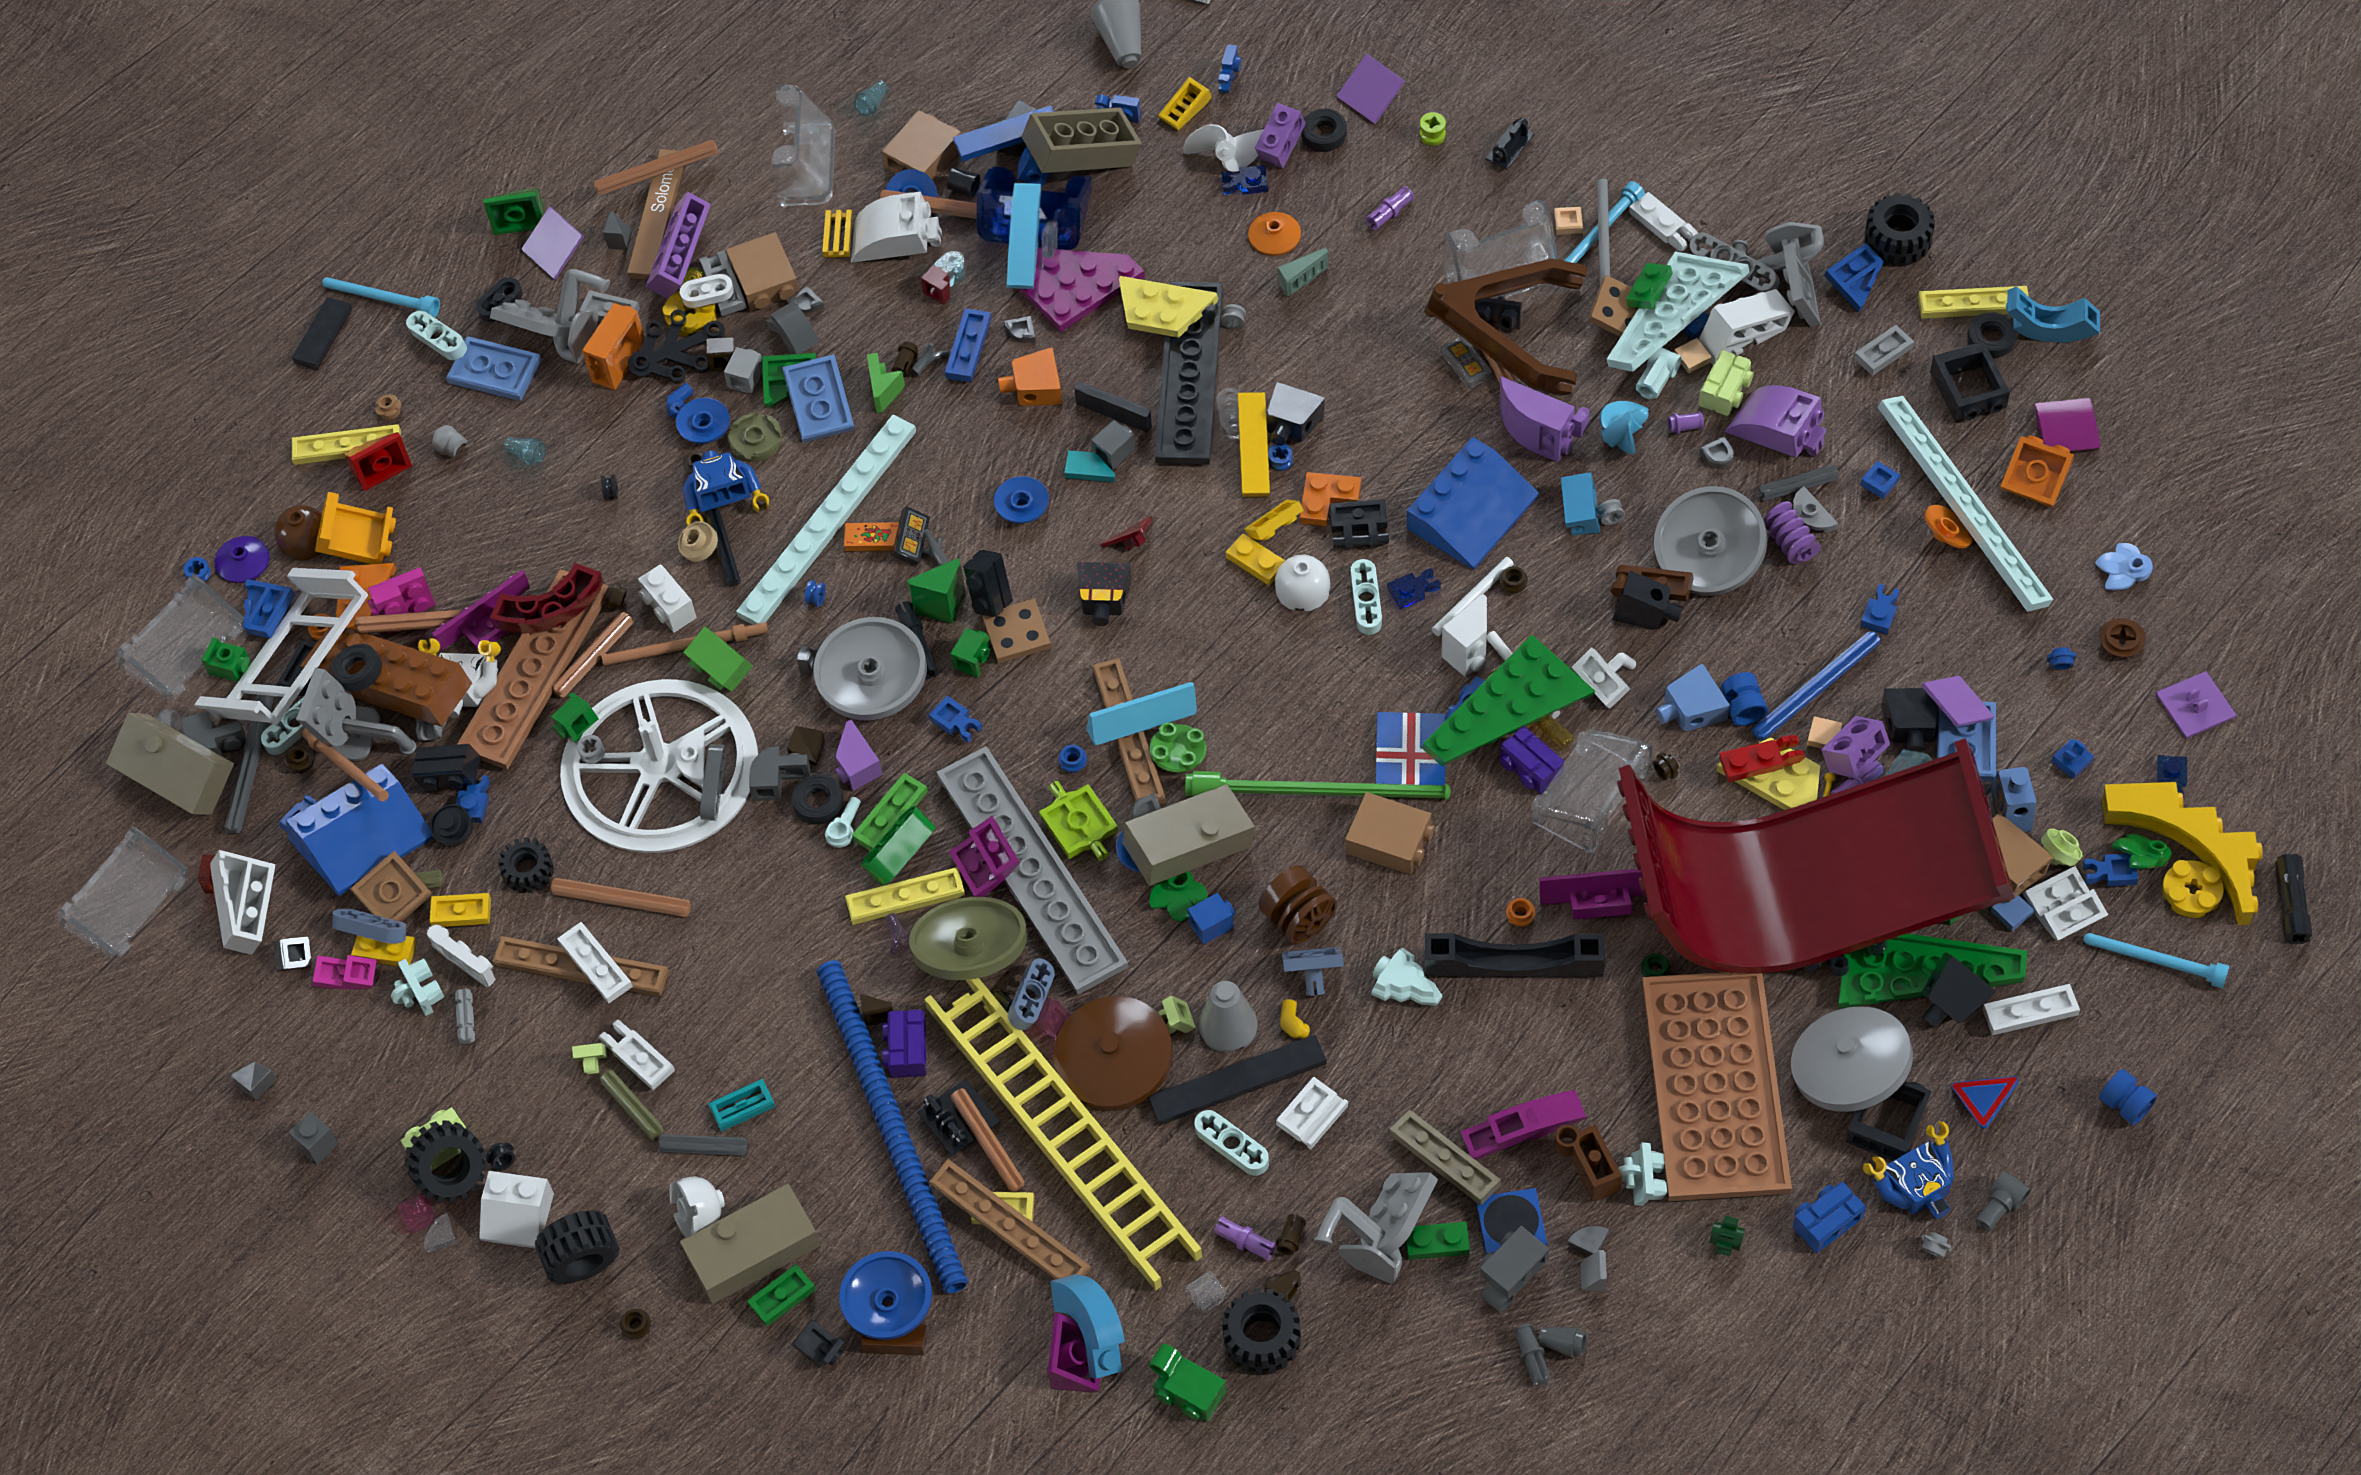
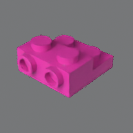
[367,567,436,634]

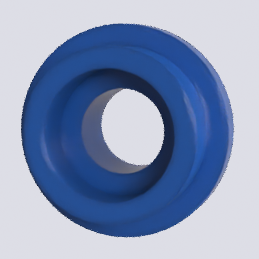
[2047,647,2076,670]
[1058,745,1087,773]

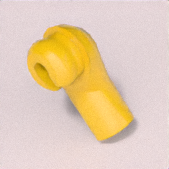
[1280,999,1310,1039]

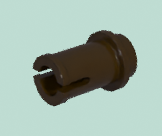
[891,341,918,377]
[1276,1214,1306,1256]

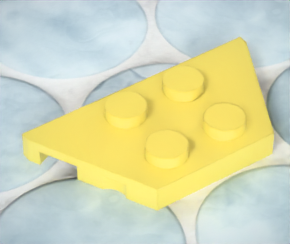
[1119,276,1218,338]
[1717,737,1820,810]

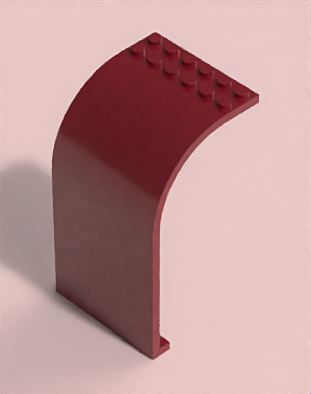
[1617,738,2015,974]

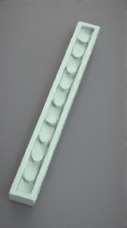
[1877,396,2053,612]
[736,415,916,625]

